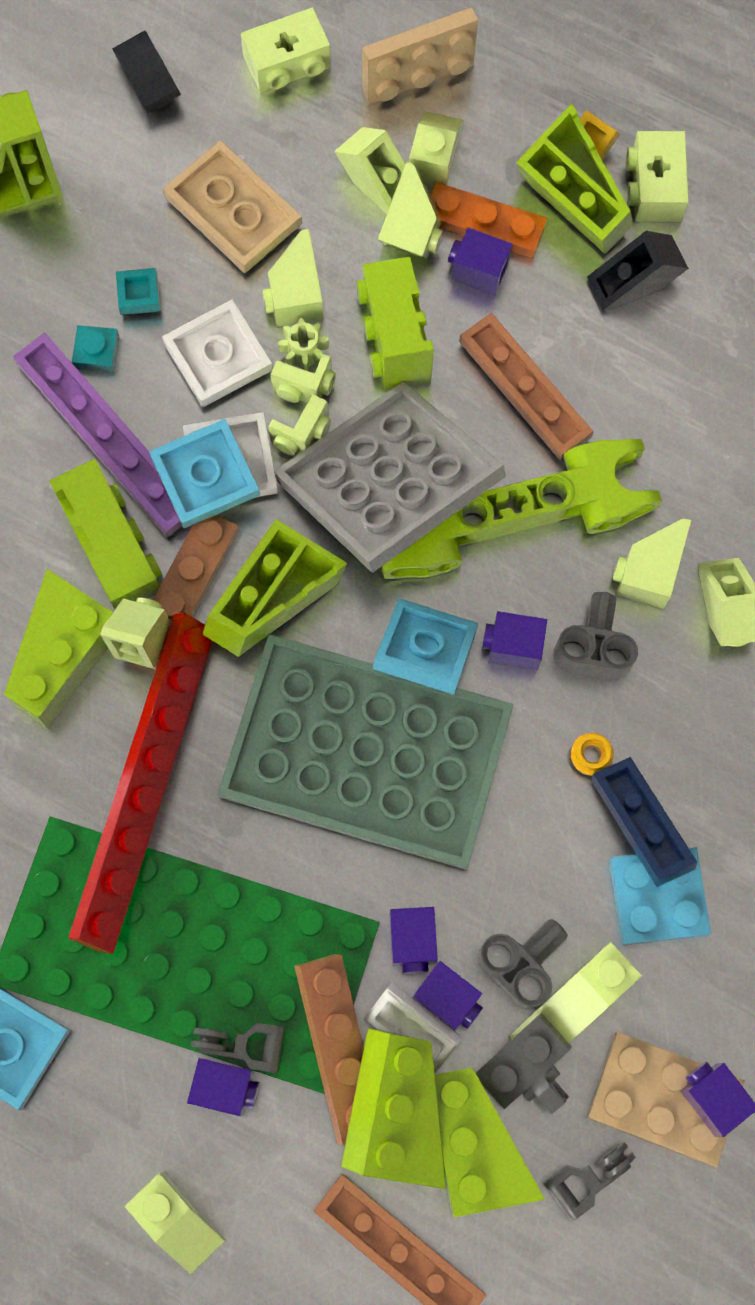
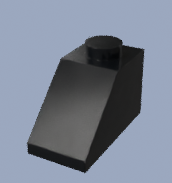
[587,230,689,311]

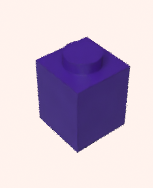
[448,227,513,296]
[482,611,548,670]
[389,907,438,974]
[412,960,483,1031]
[187,1058,259,1116]
[680,1061,755,1137]

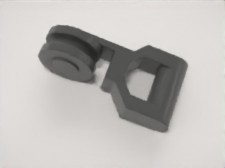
[191,1023,285,1073]
[543,1142,636,1222]

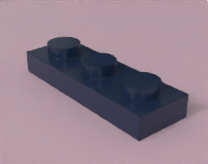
[592,757,697,887]

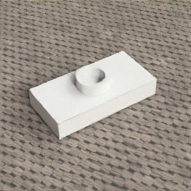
[364,982,463,1073]

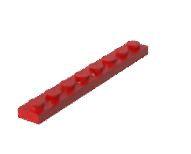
[68,612,212,954]

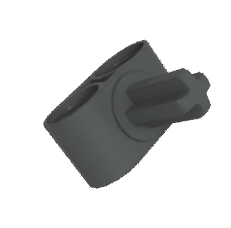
[554,591,638,680]
[478,919,568,1010]

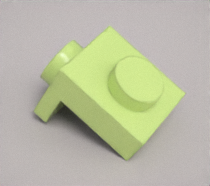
[270,354,336,403]
[268,394,332,455]

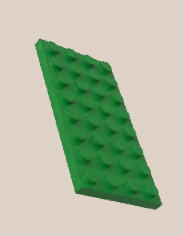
[0,816,380,1094]

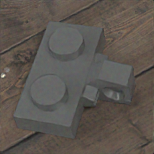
[476,1013,572,1114]

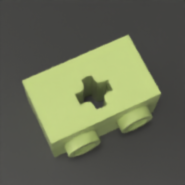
[241,7,331,93]
[626,131,688,222]

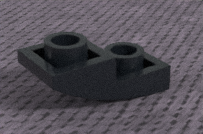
[112,30,181,114]

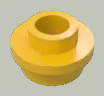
[570,733,614,776]

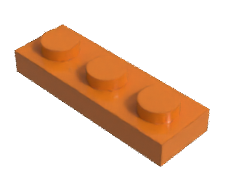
[430,182,547,259]

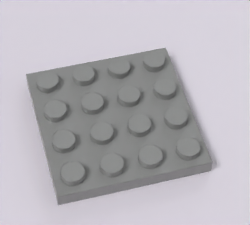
[274,381,506,573]

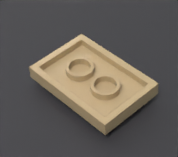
[362,7,478,105]
[163,140,302,273]
[586,1032,745,1168]

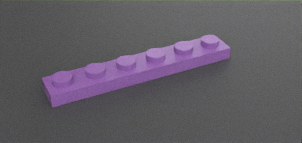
[13,332,182,538]

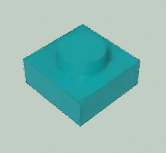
[116,268,161,315]
[72,325,119,372]

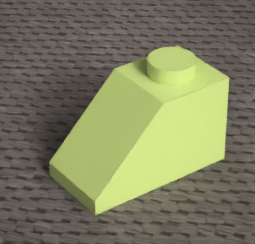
[409,111,464,188]
[334,127,405,214]
[378,162,444,260]
[262,229,324,327]
[612,518,691,609]
[698,557,755,647]
[100,597,170,669]
[124,1172,226,1274]

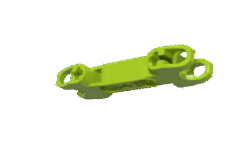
[381,439,662,579]

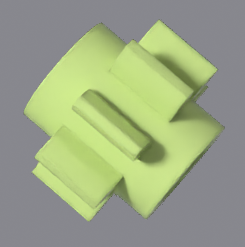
[278,318,329,371]

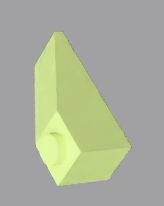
[508,942,642,1043]

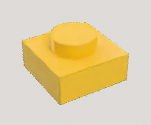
[580,110,620,160]

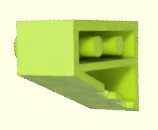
[0,90,62,214]
[516,103,633,254]
[356,256,434,391]
[49,458,163,610]
[203,519,348,657]
[4,568,113,729]
[341,1028,446,1189]
[435,1067,545,1217]

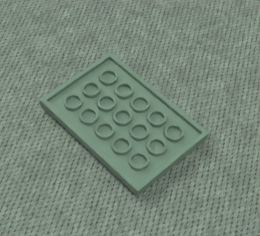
[217,634,514,870]

